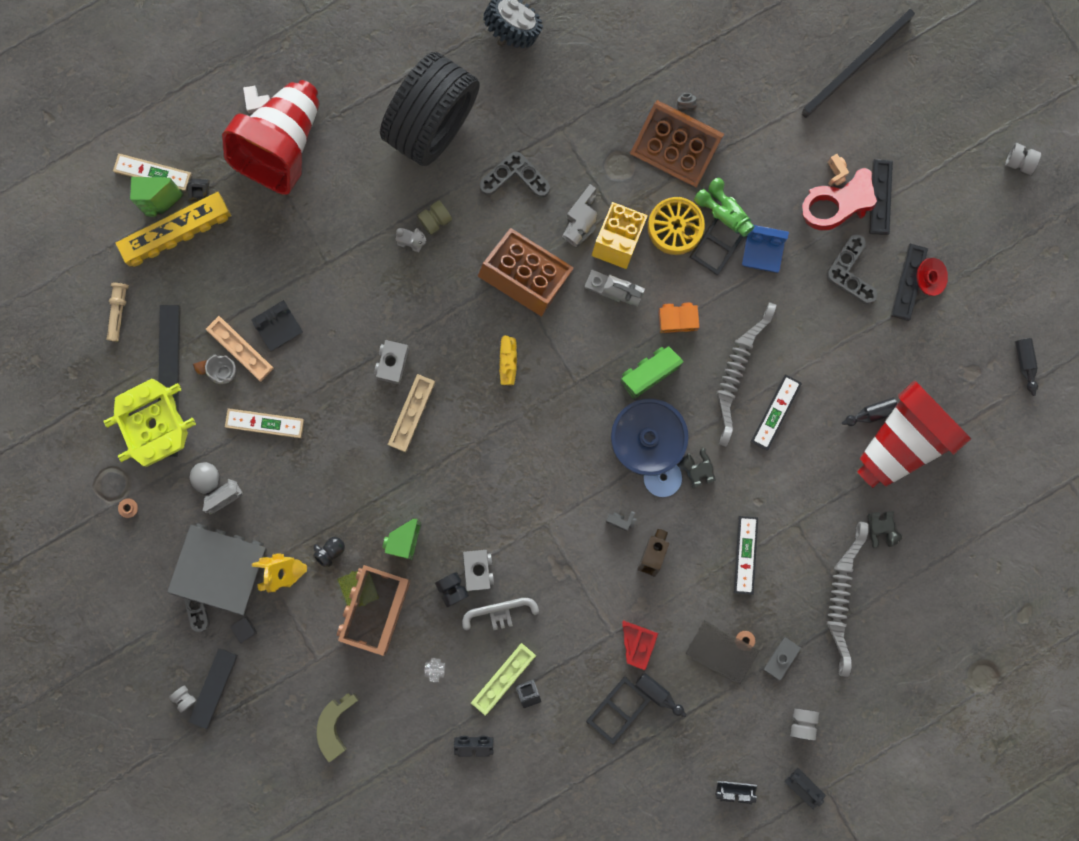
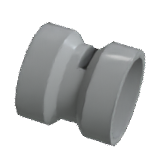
[169,685,197,713]

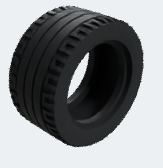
[380,52,480,166]

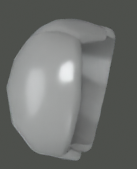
[205,355,237,384]
[190,462,219,494]

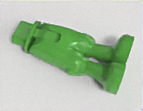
[694,178,755,237]

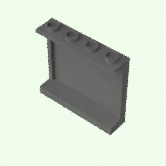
[167,523,267,616]

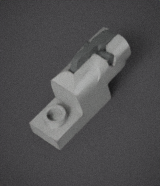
[562,184,597,247]
[584,270,645,307]

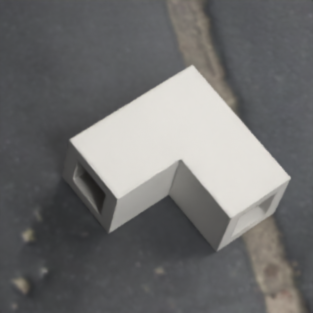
[243,86,270,113]

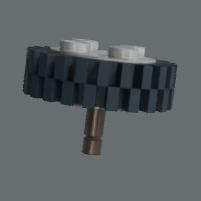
[483,0,543,48]

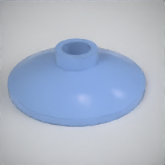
[644,465,682,497]

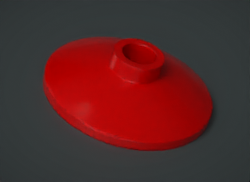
[917,258,948,296]

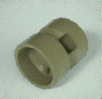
[417,200,452,235]

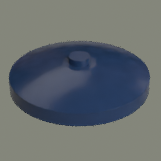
[611,399,688,476]

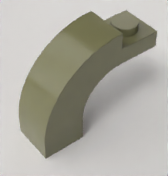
[317,693,360,762]

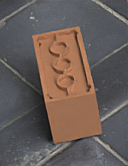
[336,565,411,656]

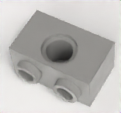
[374,340,409,385]
[463,550,494,591]

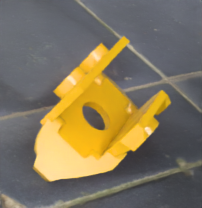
[252,554,307,593]

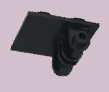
[251,300,303,352]

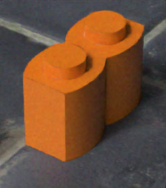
[658,303,699,333]

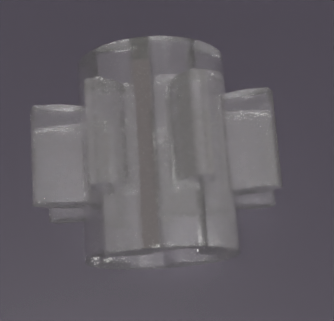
[424,658,445,682]

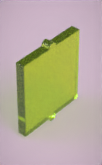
[338,571,379,606]

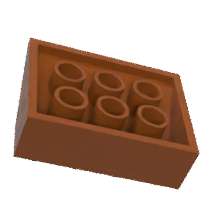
[630,100,724,188]
[478,228,574,317]

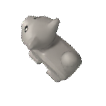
[395,228,426,253]

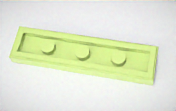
[471,643,536,716]

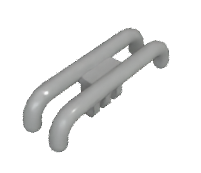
[462,598,539,631]

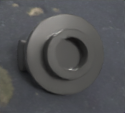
[677,93,697,111]

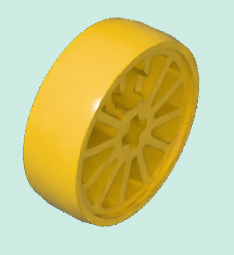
[647,197,705,255]

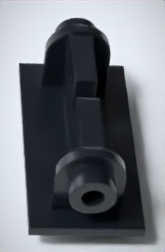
[454,736,494,757]
[784,767,827,809]
[715,781,757,805]

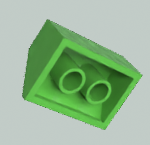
[130,177,183,217]
[621,346,683,400]
[383,519,421,560]

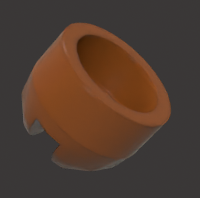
[193,360,207,375]

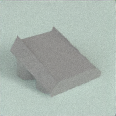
[203,479,243,515]

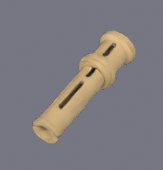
[106,283,129,342]

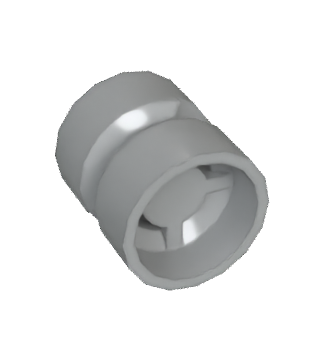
[1005,143,1041,175]
[790,708,819,740]

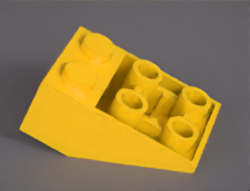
[591,202,648,269]

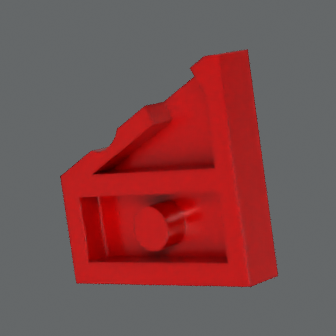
[622,620,659,670]

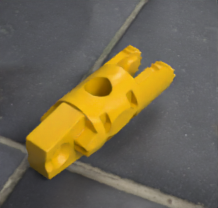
[499,335,517,386]

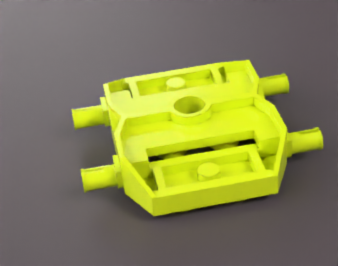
[104,379,196,467]

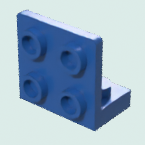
[742,225,789,273]

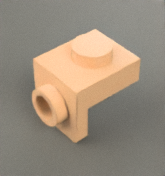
[827,154,849,187]

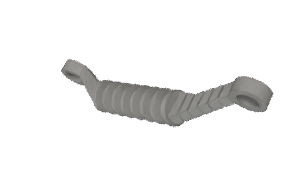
[717,302,776,447]
[827,522,868,677]

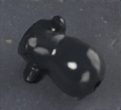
[313,537,345,567]

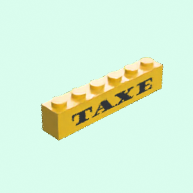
[116,192,231,267]

